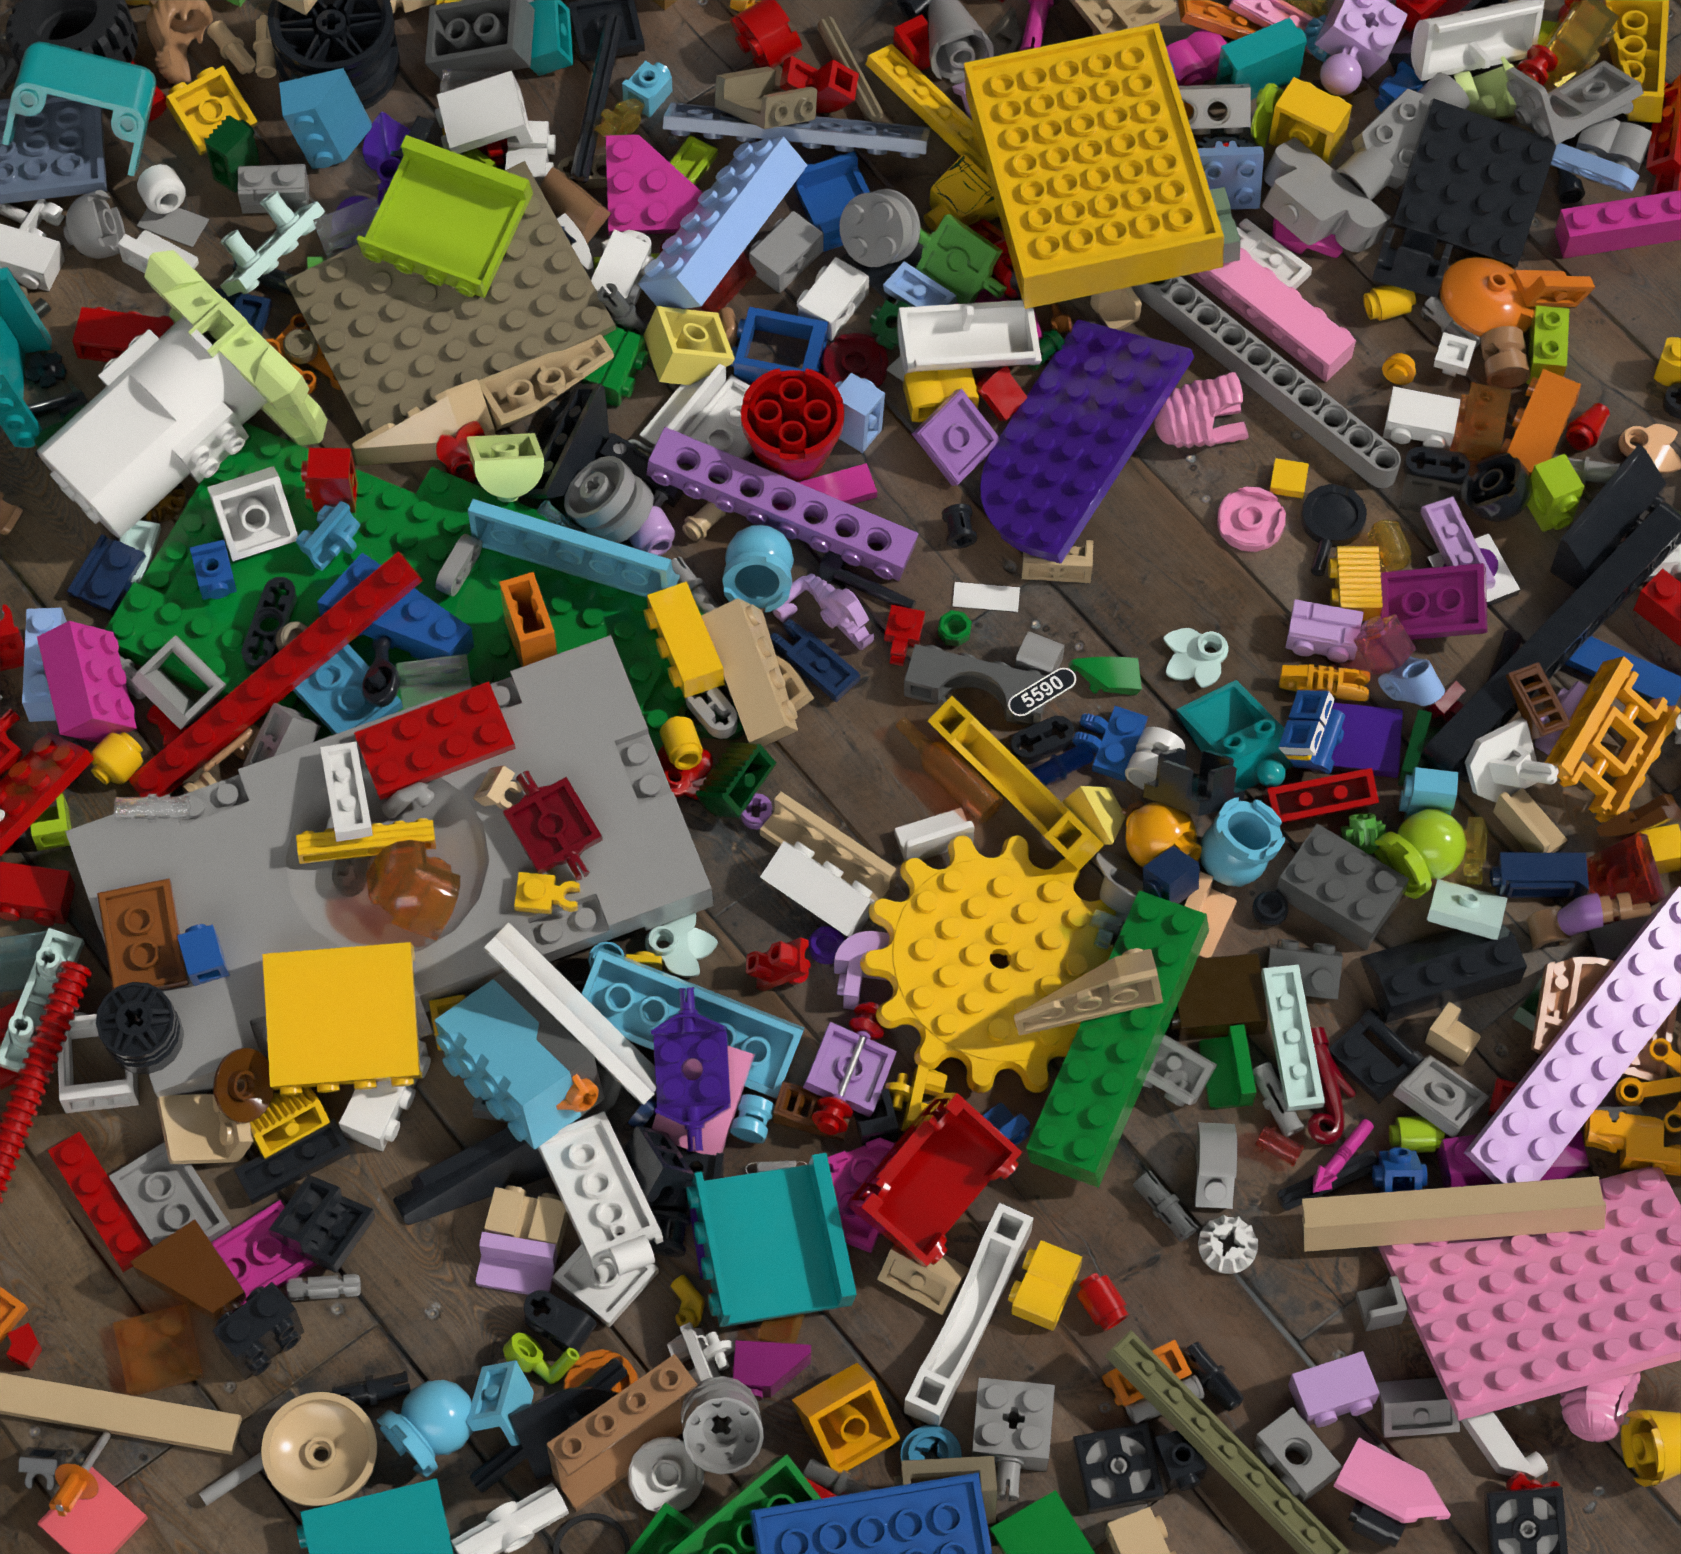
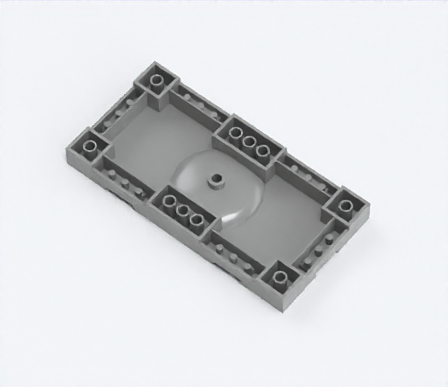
[65,635,713,1098]

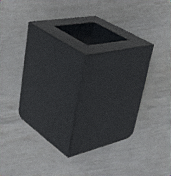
[853,1089,899,1146]

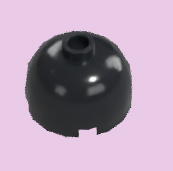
[1461,452,1532,522]

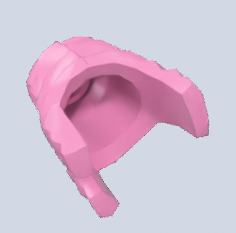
[1154,372,1249,448]
[1559,1371,1641,1442]

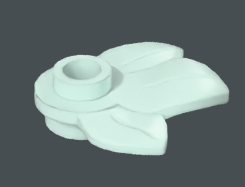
[1164,628,1228,688]
[645,913,718,978]

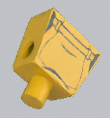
[924,154,999,231]

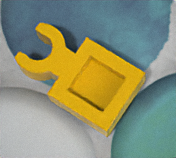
[514,872,581,914]

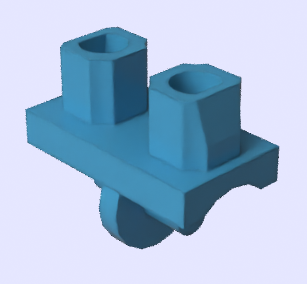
[296,501,361,571]

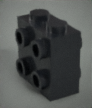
[212,1282,304,1380]

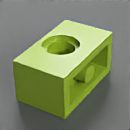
[1527,305,1569,384]
[1527,454,1585,532]

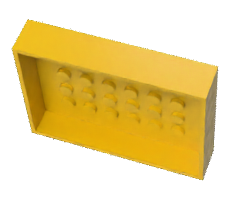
[964,23,1224,309]

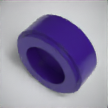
[809,926,845,964]

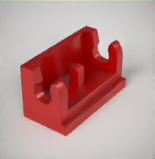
[0,604,25,672]

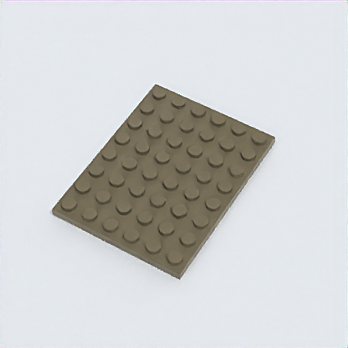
[285,161,616,435]

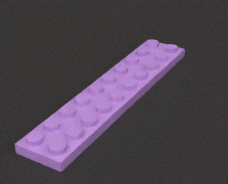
[1464,886,1681,1184]

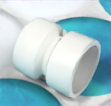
[1125,727,1185,790]

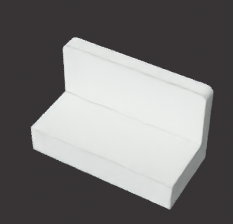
[118,230,199,273]
[894,807,975,861]

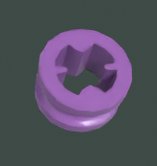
[741,793,772,830]

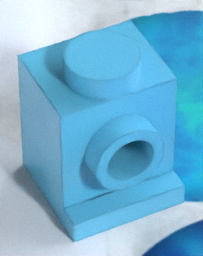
[622,61,673,118]

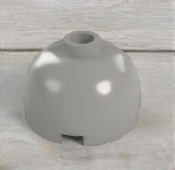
[64,190,125,259]

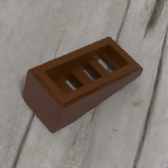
[1505,662,1571,740]
[773,1081,853,1142]

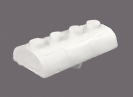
[1411,0,1545,81]
[897,300,1042,373]

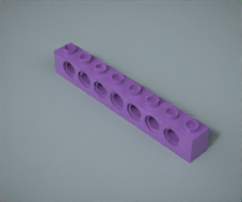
[647,427,919,581]

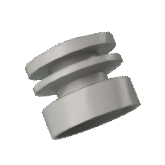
[680,1376,764,1475]

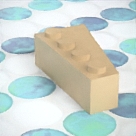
[701,598,798,747]

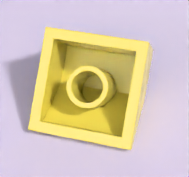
[643,306,735,385]

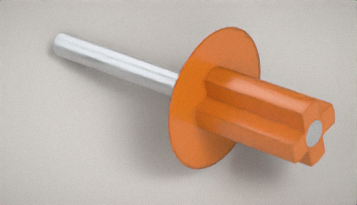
[49,1431,111,1517]

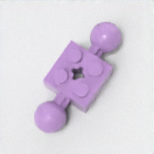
[1315,0,1408,96]

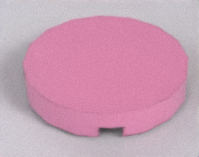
[1217,487,1286,552]

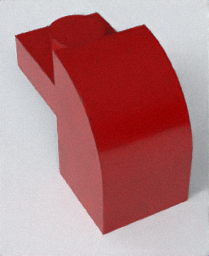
[779,55,859,113]

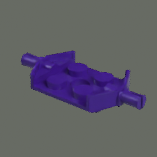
[651,987,731,1151]

